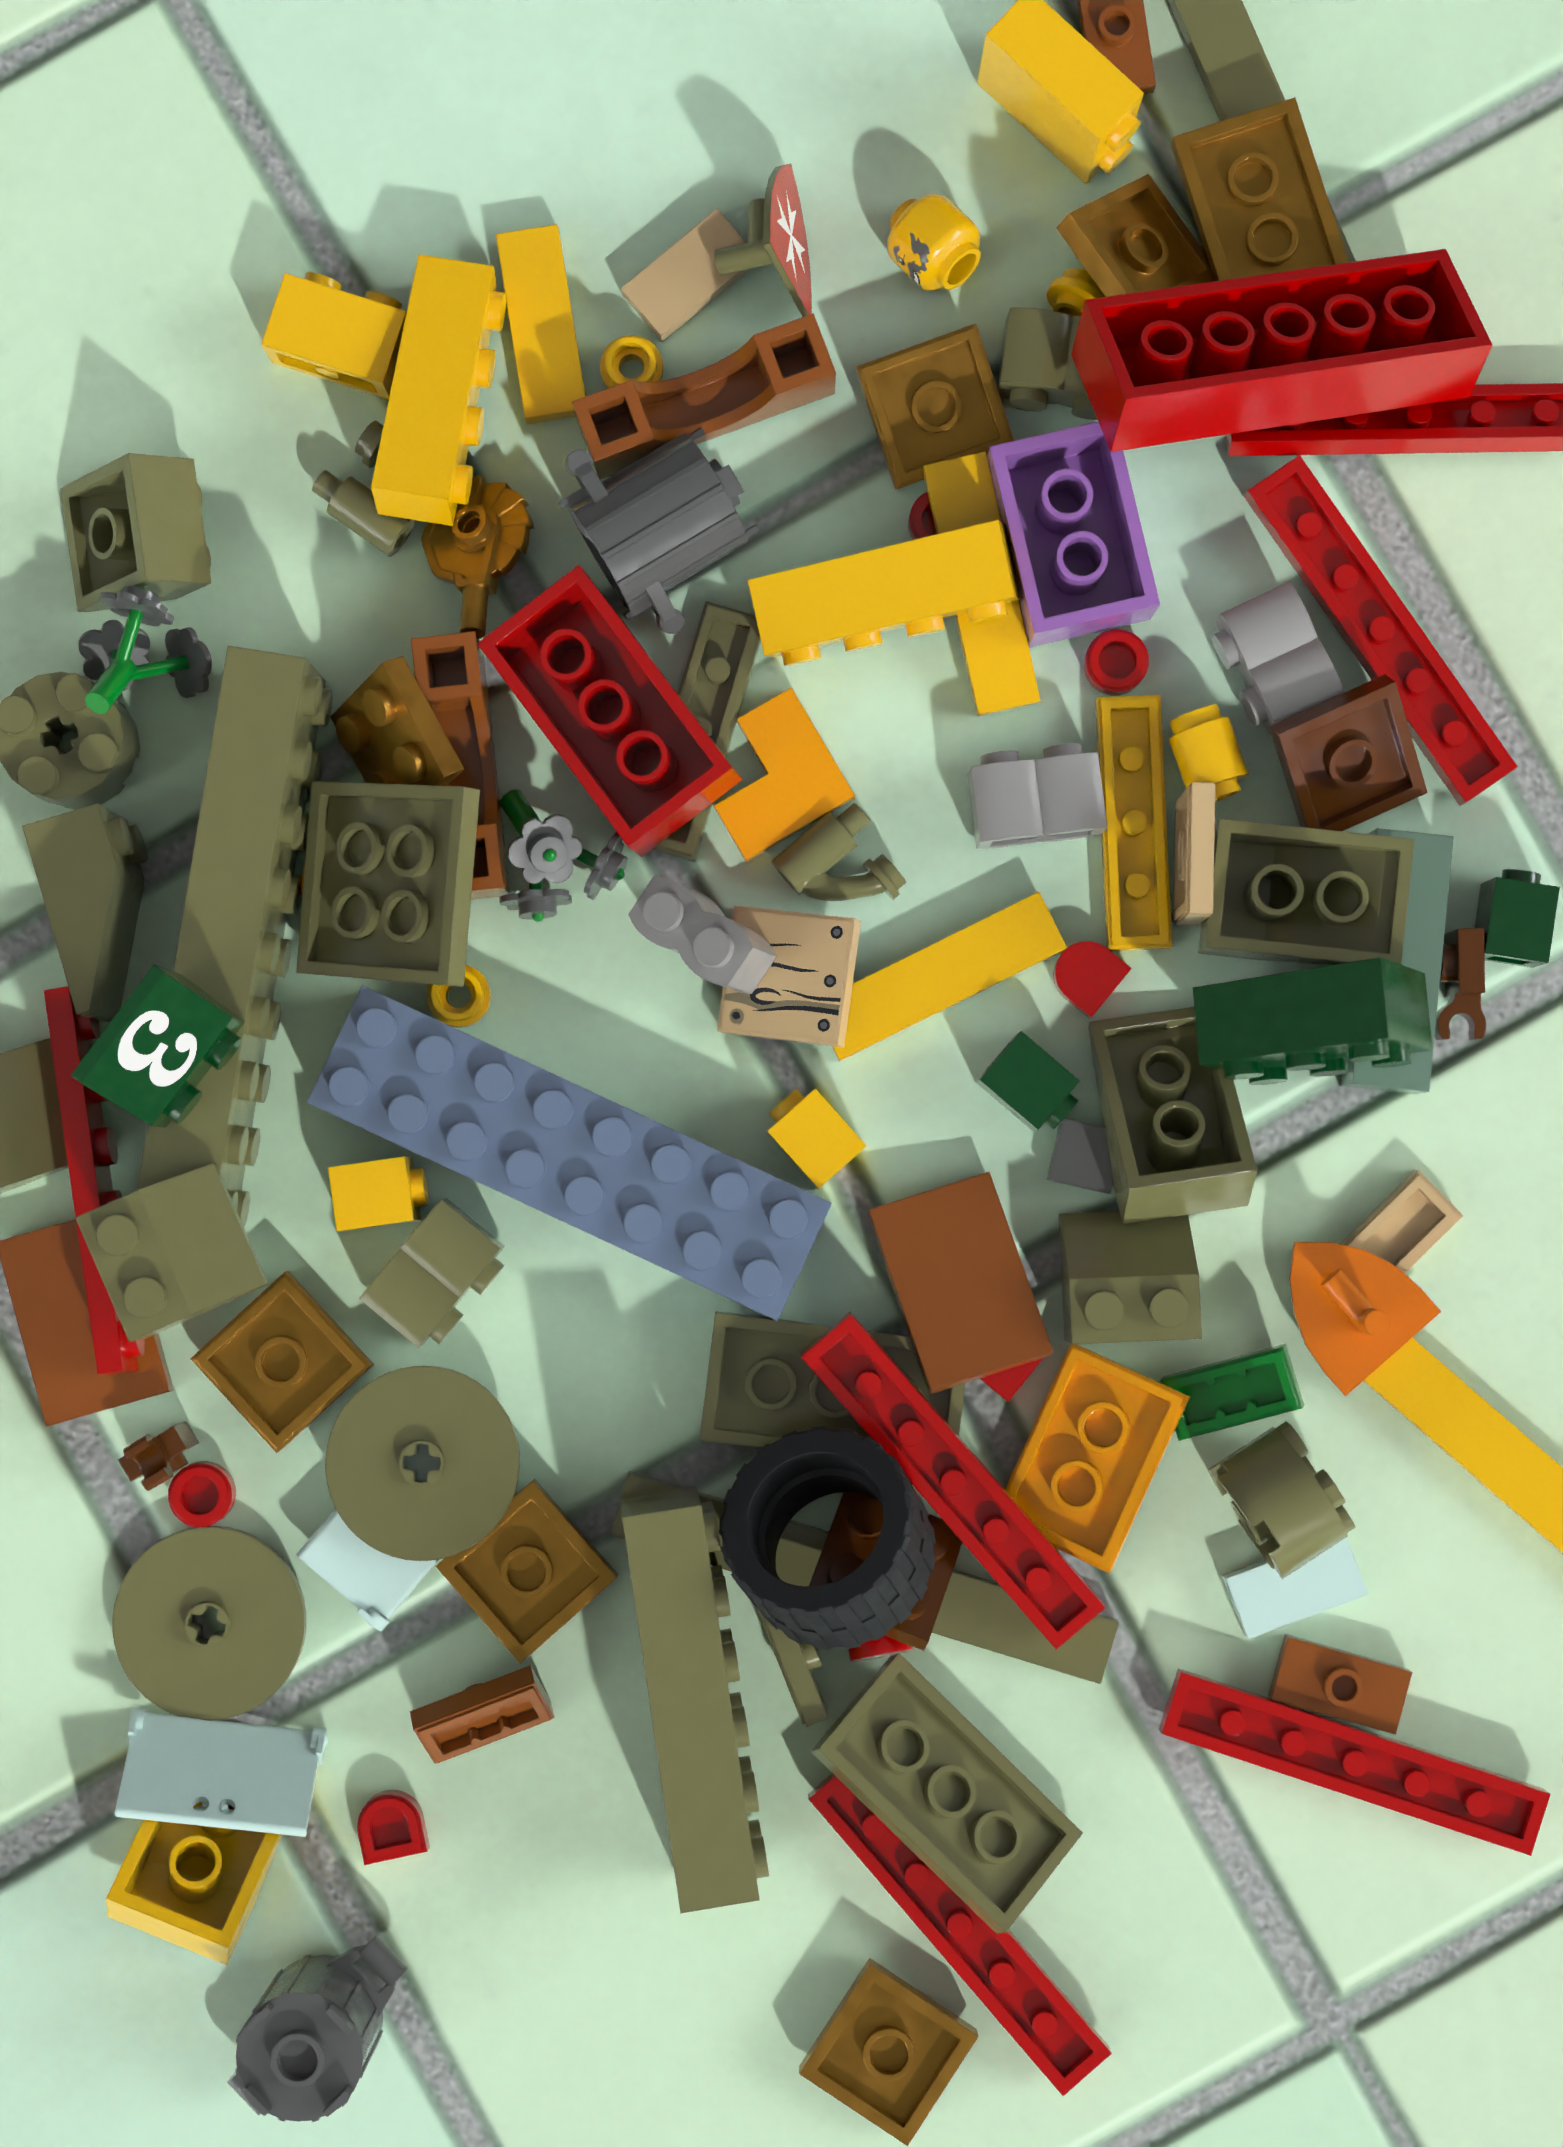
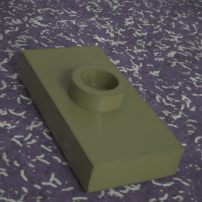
[757,1609,828,1727]

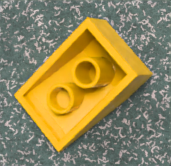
[106,1802,282,1965]

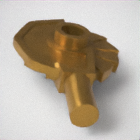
[421,475,534,639]

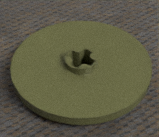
[325,1366,520,1561]
[112,1526,306,1721]

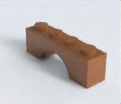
[572,313,836,480]
[411,631,510,900]

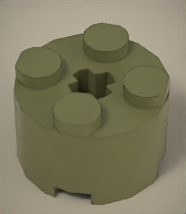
[0,671,140,810]
[1208,1421,1356,1579]

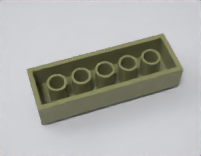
[620,1486,769,1914]

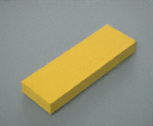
[496,224,586,424]

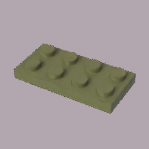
[699,1312,965,1448]
[810,1653,1083,1933]

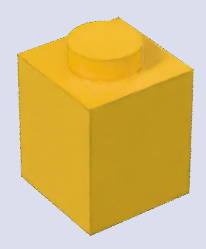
[767,1088,866,1189]
[328,1156,429,1231]

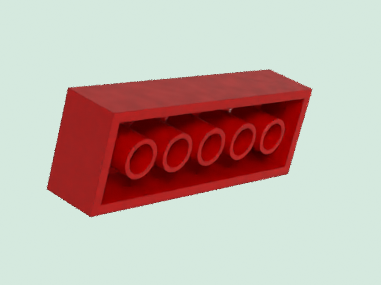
[1071,249,1493,452]

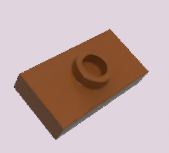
[1076,0,1156,94]
[1268,1634,1413,1735]
[410,1665,555,1764]

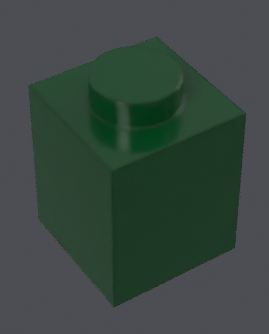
[1474,869,1560,968]
[976,1031,1080,1131]

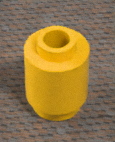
[1169,704,1249,802]

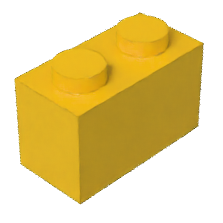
[261,272,407,400]

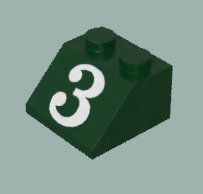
[71,964,245,1128]

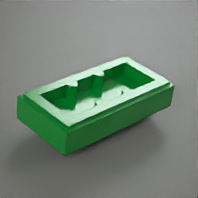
[1160,1343,1304,1441]

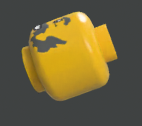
[887,194,981,291]

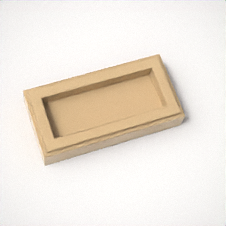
[621,208,750,342]
[1340,1170,1463,1274]

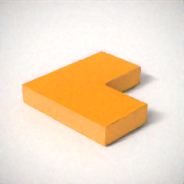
[714,688,855,862]

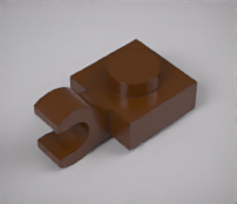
[1435,928,1486,1040]
[118,1421,199,1491]

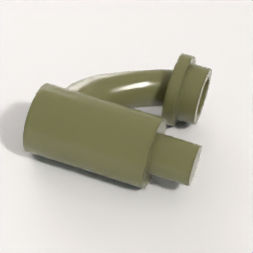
[312,420,415,557]
[771,803,906,901]

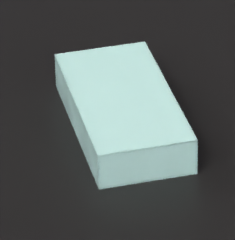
[1222,1537,1369,1639]

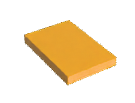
[1005,1344,1190,1573]

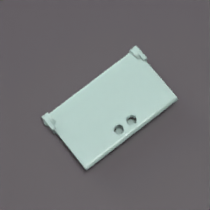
[296,1444,441,1631]
[115,1707,328,1837]

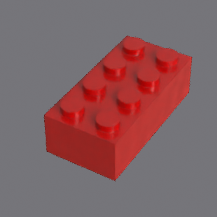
[477,565,743,857]

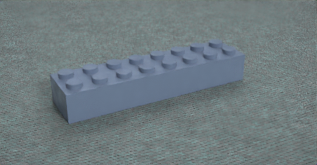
[307,985,832,1321]

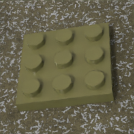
[296,781,480,987]

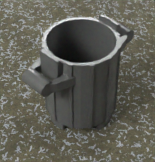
[557,427,760,634]
[227,1935,408,2122]

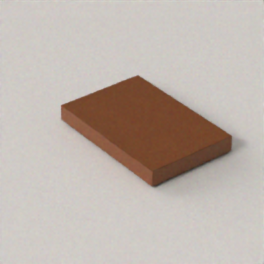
[867,1172,1053,1395]
[0,1219,174,1427]

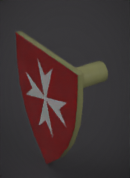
[714,163,812,317]

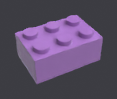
[987,422,1160,648]

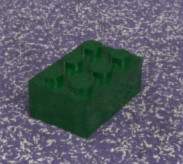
[1192,957,1433,1085]

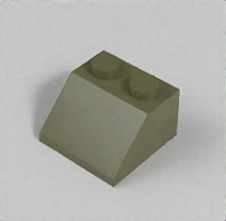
[60,453,211,612]
[76,1163,268,1342]
[1059,1211,1202,1344]

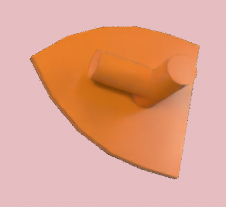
[1289,1242,1441,1396]

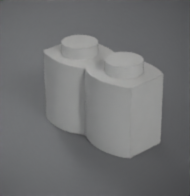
[1212,581,1345,735]
[967,743,1107,849]
[628,876,776,994]

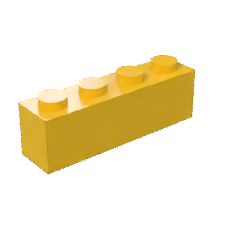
[371,254,507,526]
[748,520,1020,666]

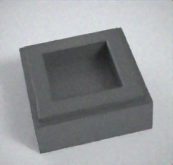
[1046,1118,1114,1194]

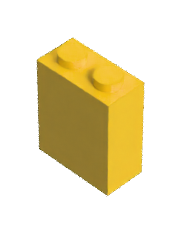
[977,0,1144,184]

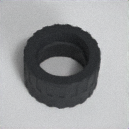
[719,1426,936,1650]

